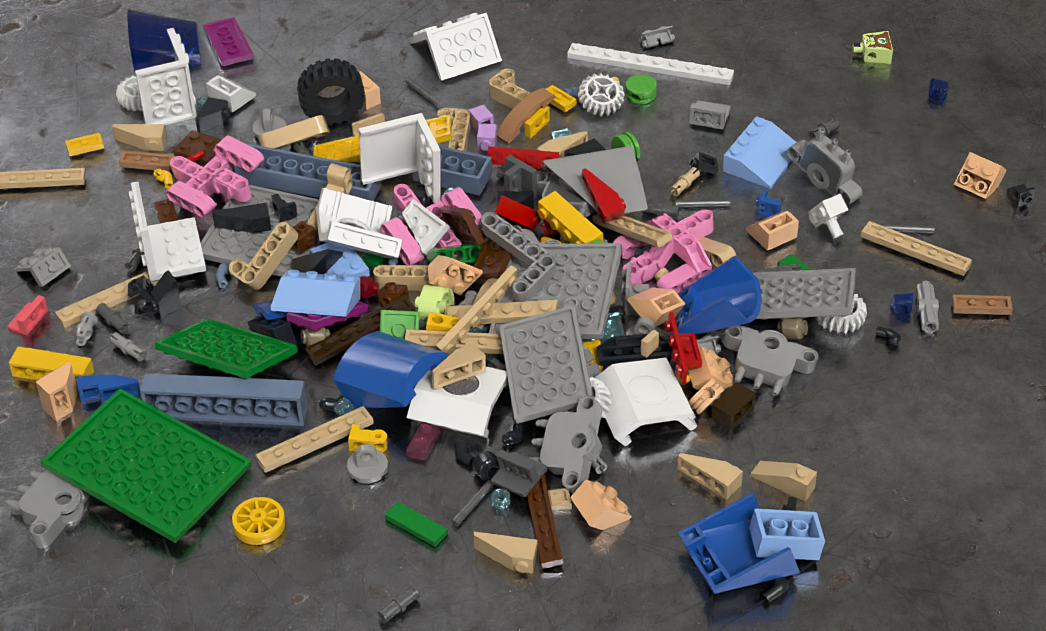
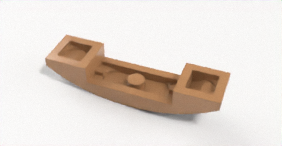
[497,88,555,144]

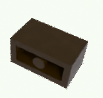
[711,382,756,429]

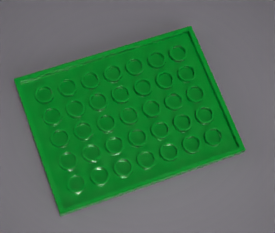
[41,388,251,543]

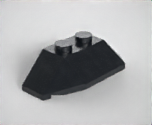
[597,333,673,368]

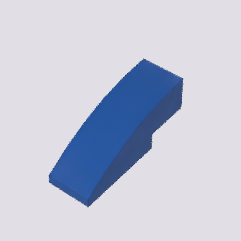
[76,374,141,403]

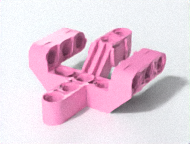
[166,135,264,218]
[380,184,482,265]
[613,210,714,294]

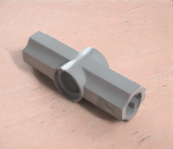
[916,281,939,333]

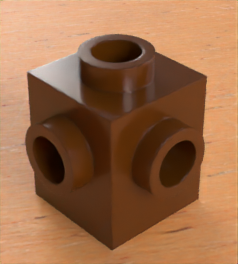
[291,221,316,254]
[378,282,409,308]

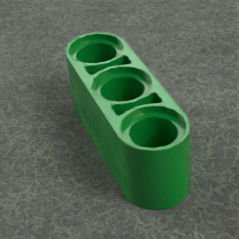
[427,244,482,263]

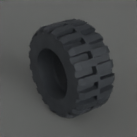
[297,58,365,125]

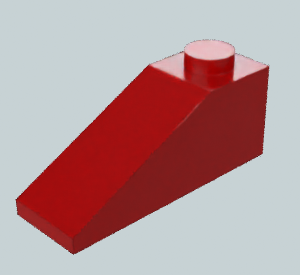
[581,168,626,224]
[495,195,541,230]

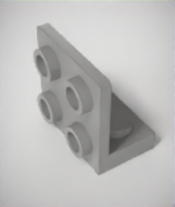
[689,100,731,129]
[15,247,71,287]
[621,262,649,316]

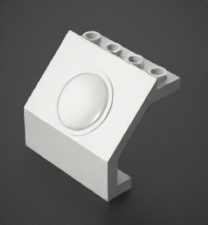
[595,358,697,446]

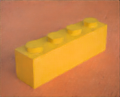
[538,191,603,244]
[9,346,94,387]

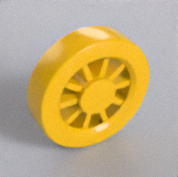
[232,497,286,545]

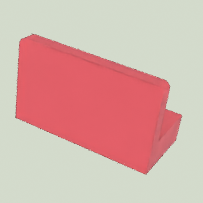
[8,295,48,335]

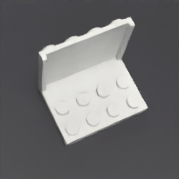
[408,12,502,81]
[135,28,197,125]
[359,113,440,203]
[129,182,206,281]

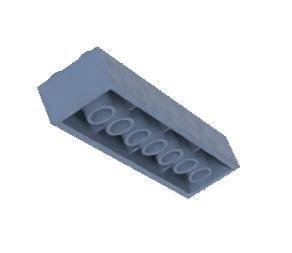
[234,144,382,201]
[140,373,308,426]

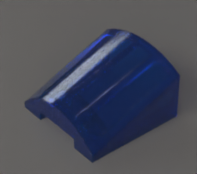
[127,9,201,72]

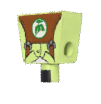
[852,31,893,64]

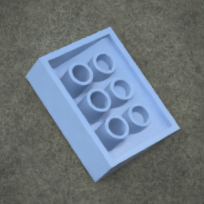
[723,116,797,189]
[271,270,360,317]

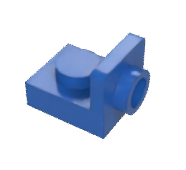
[755,190,782,217]

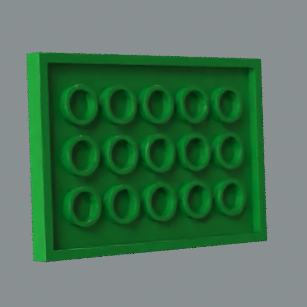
[155,318,297,379]

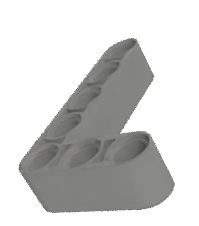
[481,212,556,302]

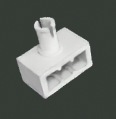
[808,194,848,239]

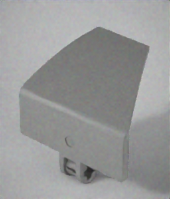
[541,146,648,214]

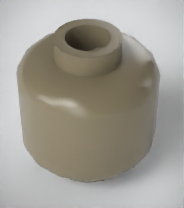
[778,317,808,340]
[300,326,330,347]

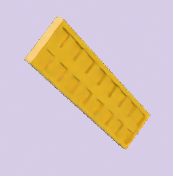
[314,115,452,163]

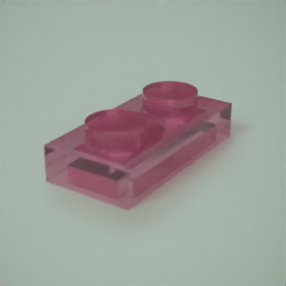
[406,422,441,461]

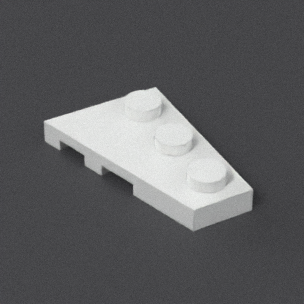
[402,199,450,256]

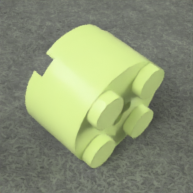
[415,285,454,321]

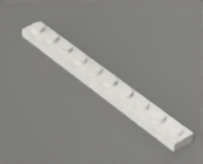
[568,43,734,85]

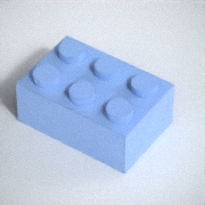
[310,243,370,277]
[749,509,825,560]

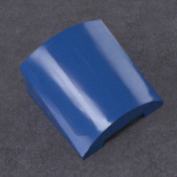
[666,256,762,338]
[333,331,449,408]
[678,493,800,594]

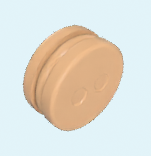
[688,378,725,415]

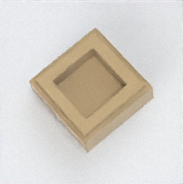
[641,330,659,358]
[548,488,572,511]

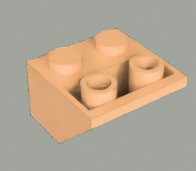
[954,152,1007,199]
[745,211,799,251]
[427,255,483,295]
[627,287,685,326]
[688,346,734,394]
[36,362,78,422]
[570,480,632,530]

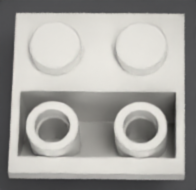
[206,75,256,113]

